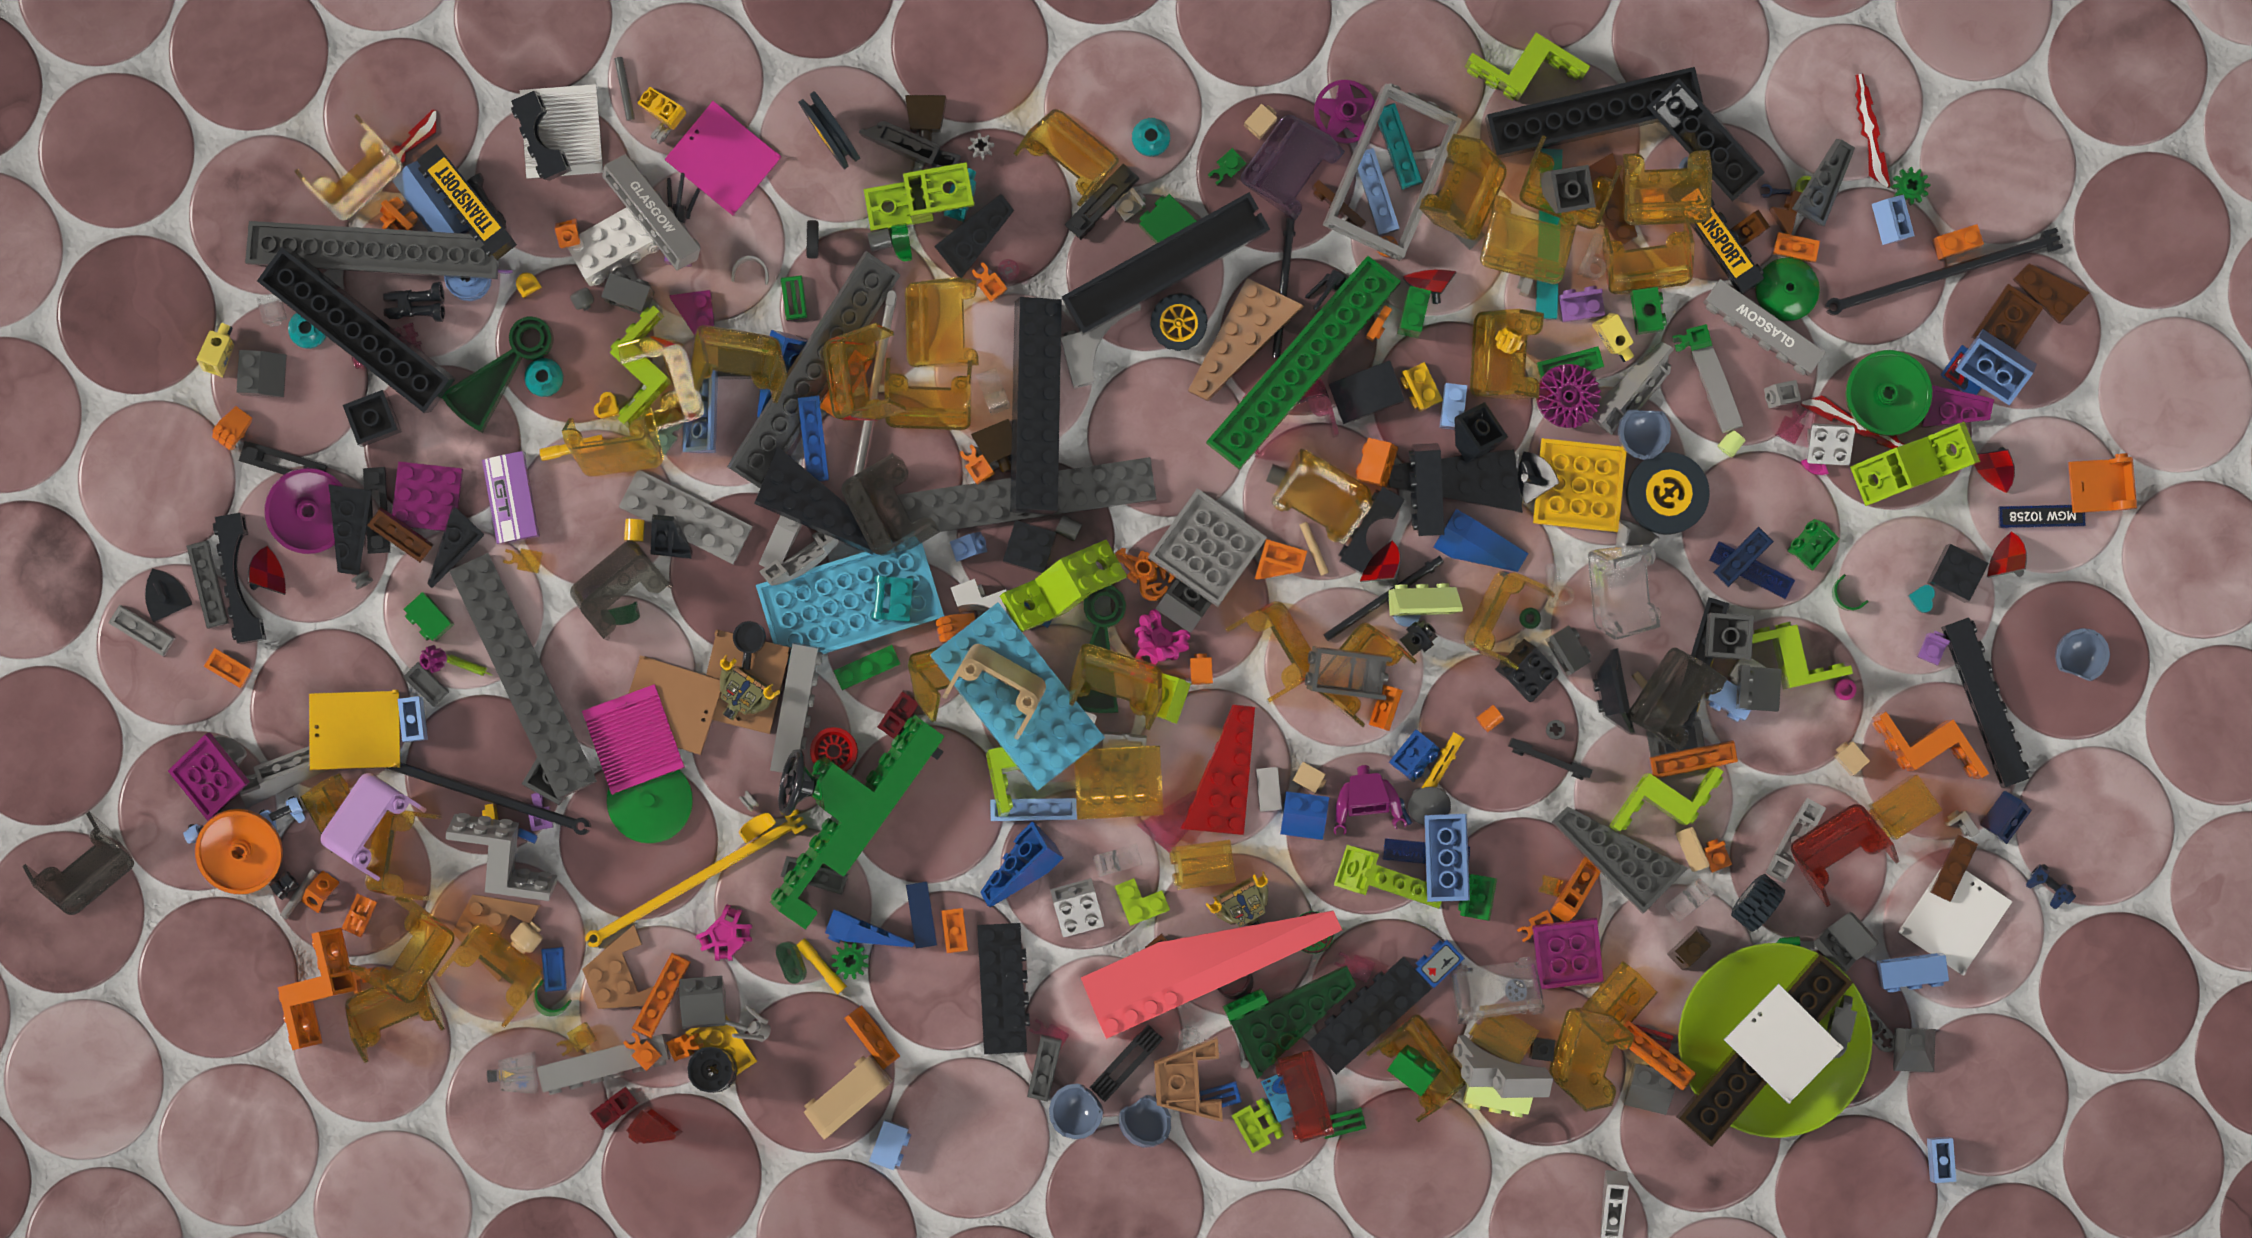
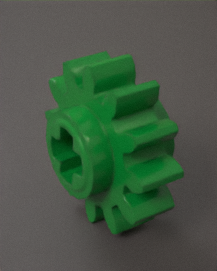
[1891,167,1931,206]
[831,942,869,980]

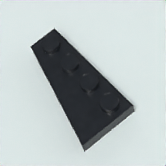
[934,194,1014,280]
[329,484,372,575]

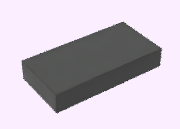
[403,662,449,707]

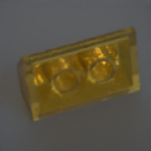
[300,773,350,853]
[1581,961,1658,1041]

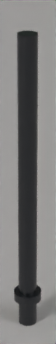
[1272,218,1296,358]
[1323,555,1444,641]

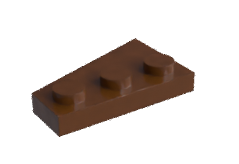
[2013,263,2090,324]

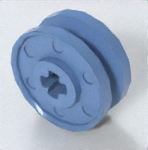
[444,276,492,301]

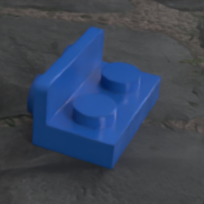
[1389,729,1440,782]

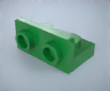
[1787,519,1840,571]
[1222,988,1269,1025]

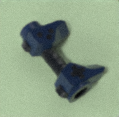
[2026,864,2076,909]

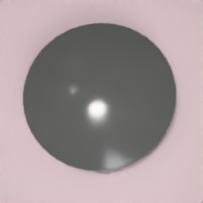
[1408,787,1451,825]

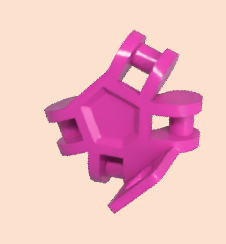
[1134,609,1191,671]
[695,904,752,961]

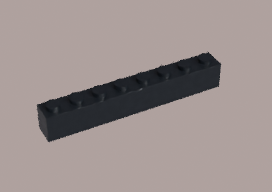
[1941,617,2030,788]

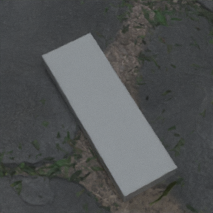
[108,605,176,657]

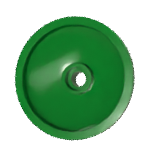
[1755,258,1820,321]

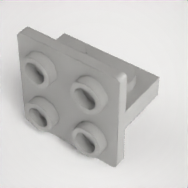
[1806,423,1855,465]

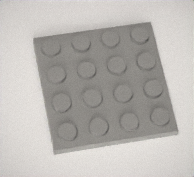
[1148,488,1267,607]

